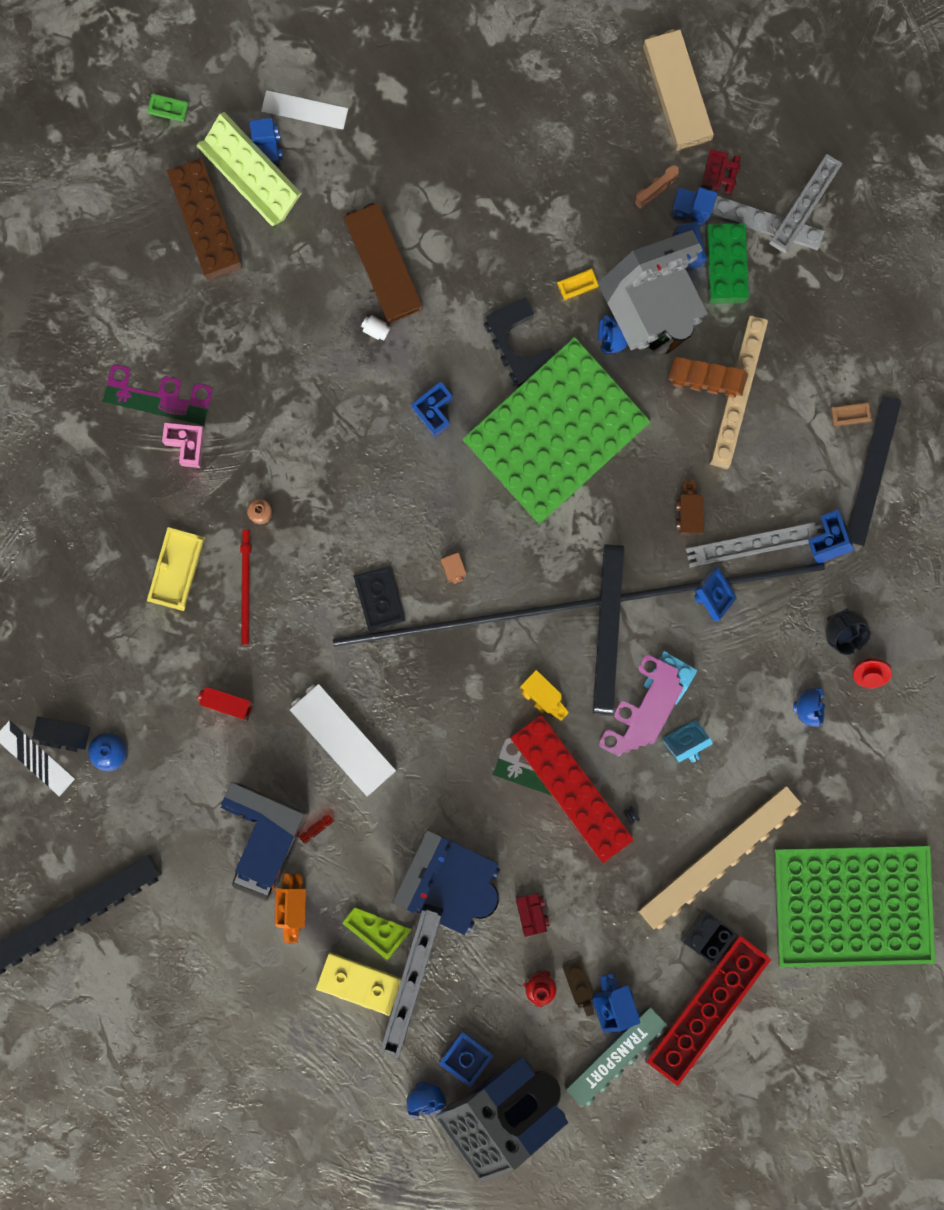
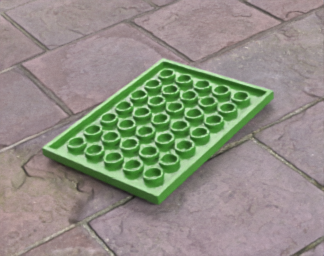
[462,337,651,524]
[774,846,935,967]

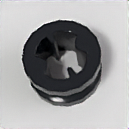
[623,806,640,825]

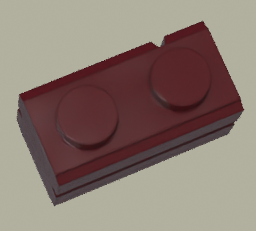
[515,893,550,937]

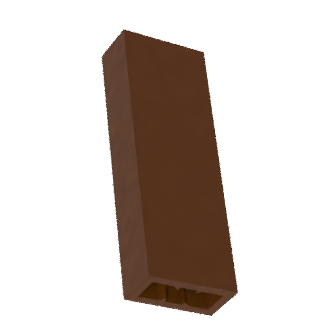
[344,203,423,324]

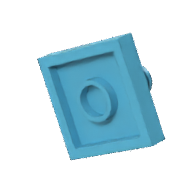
[662,720,713,762]

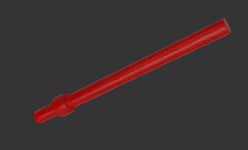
[240,530,252,645]

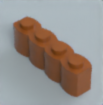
[668,357,748,398]

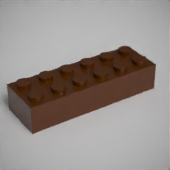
[166,158,242,281]

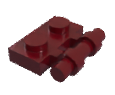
[701,149,741,194]

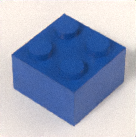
[439,1029,494,1088]

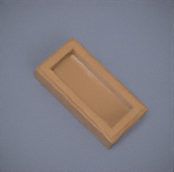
[830,402,872,427]

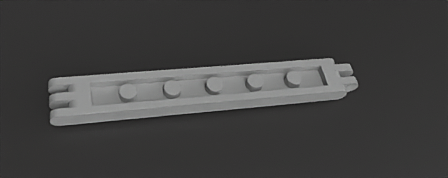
[686,522,826,568]

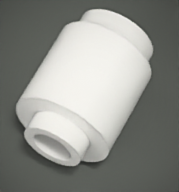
[361,315,391,341]

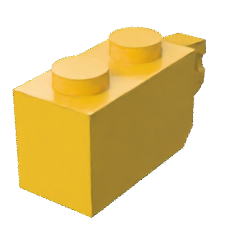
[520,670,569,721]

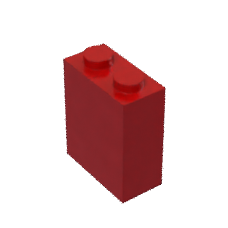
[198,686,253,721]

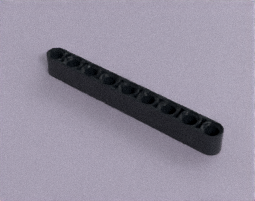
[593,544,624,716]

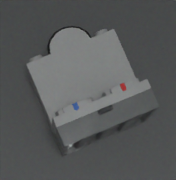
[598,230,708,355]

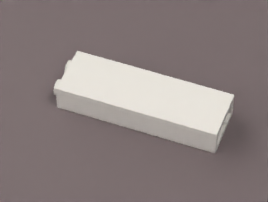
[290,684,396,797]

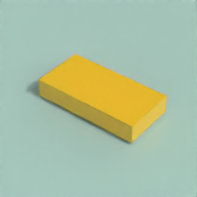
[557,268,599,301]

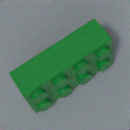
[705,223,749,304]

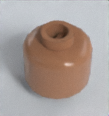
[247,498,273,525]

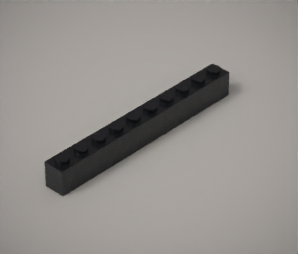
[0,855,162,975]

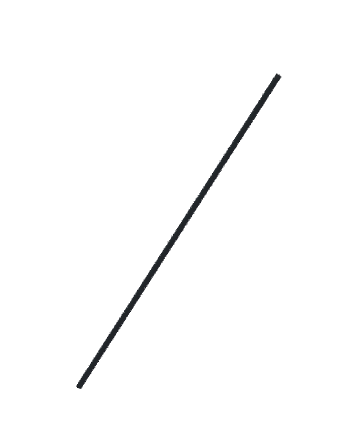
[333,563,825,647]

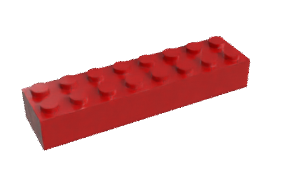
[510,715,634,863]
[644,934,772,1086]

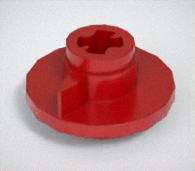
[853,658,892,688]

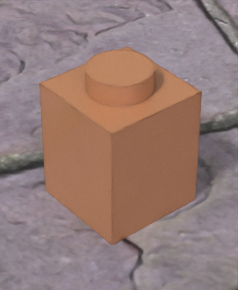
[440,553,467,584]

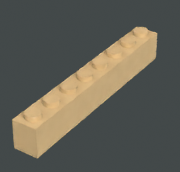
[709,316,768,469]

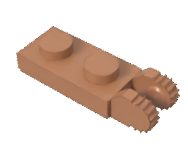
[635,166,679,209]

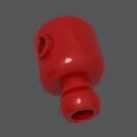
[523,970,557,1007]

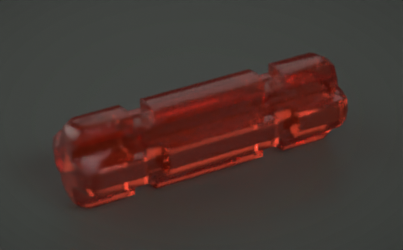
[299,814,334,844]

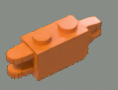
[274,873,306,943]

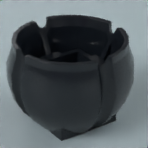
[825,608,871,655]

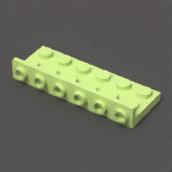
[197,112,301,226]

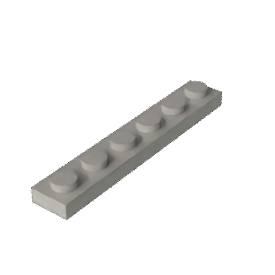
[770,154,843,254]
[711,196,824,250]

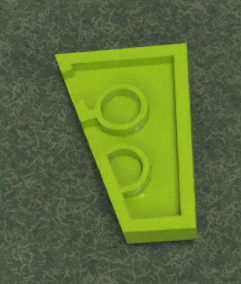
[342,908,412,960]

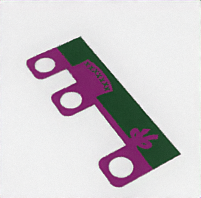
[102,365,212,425]

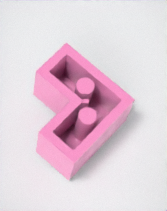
[162,423,205,468]

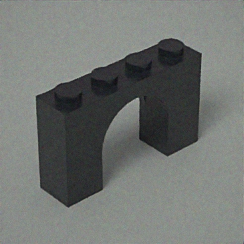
[483,297,555,387]

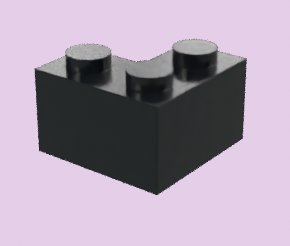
[32,716,90,752]

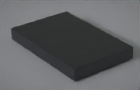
[354,566,405,631]

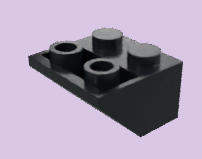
[681,909,737,966]

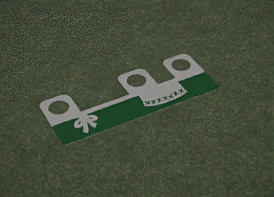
[493,738,605,796]

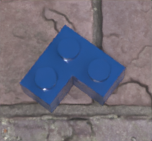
[249,118,283,167]
[671,187,717,225]
[411,382,453,438]
[808,509,854,564]

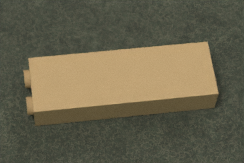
[643,29,714,151]

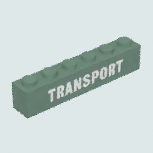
[565,1006,667,1107]

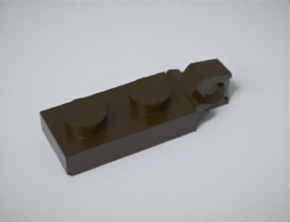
[562,960,594,1017]

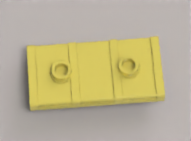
[147,527,205,611]
[316,952,402,1016]

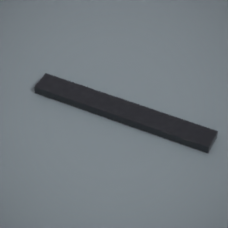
[848,396,902,547]

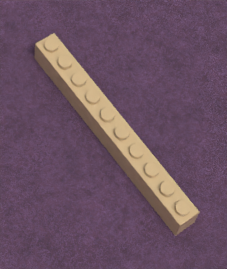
[637,786,801,930]

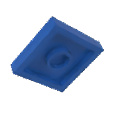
[695,567,737,621]

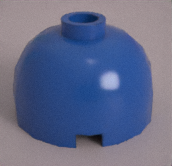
[598,315,628,353]
[793,688,825,727]
[88,733,128,771]
[406,1082,447,1117]

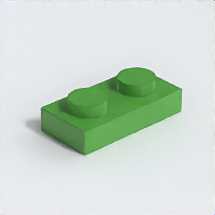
[147,94,189,122]

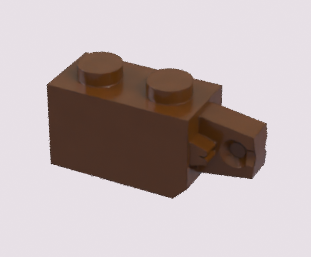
[675,481,704,535]

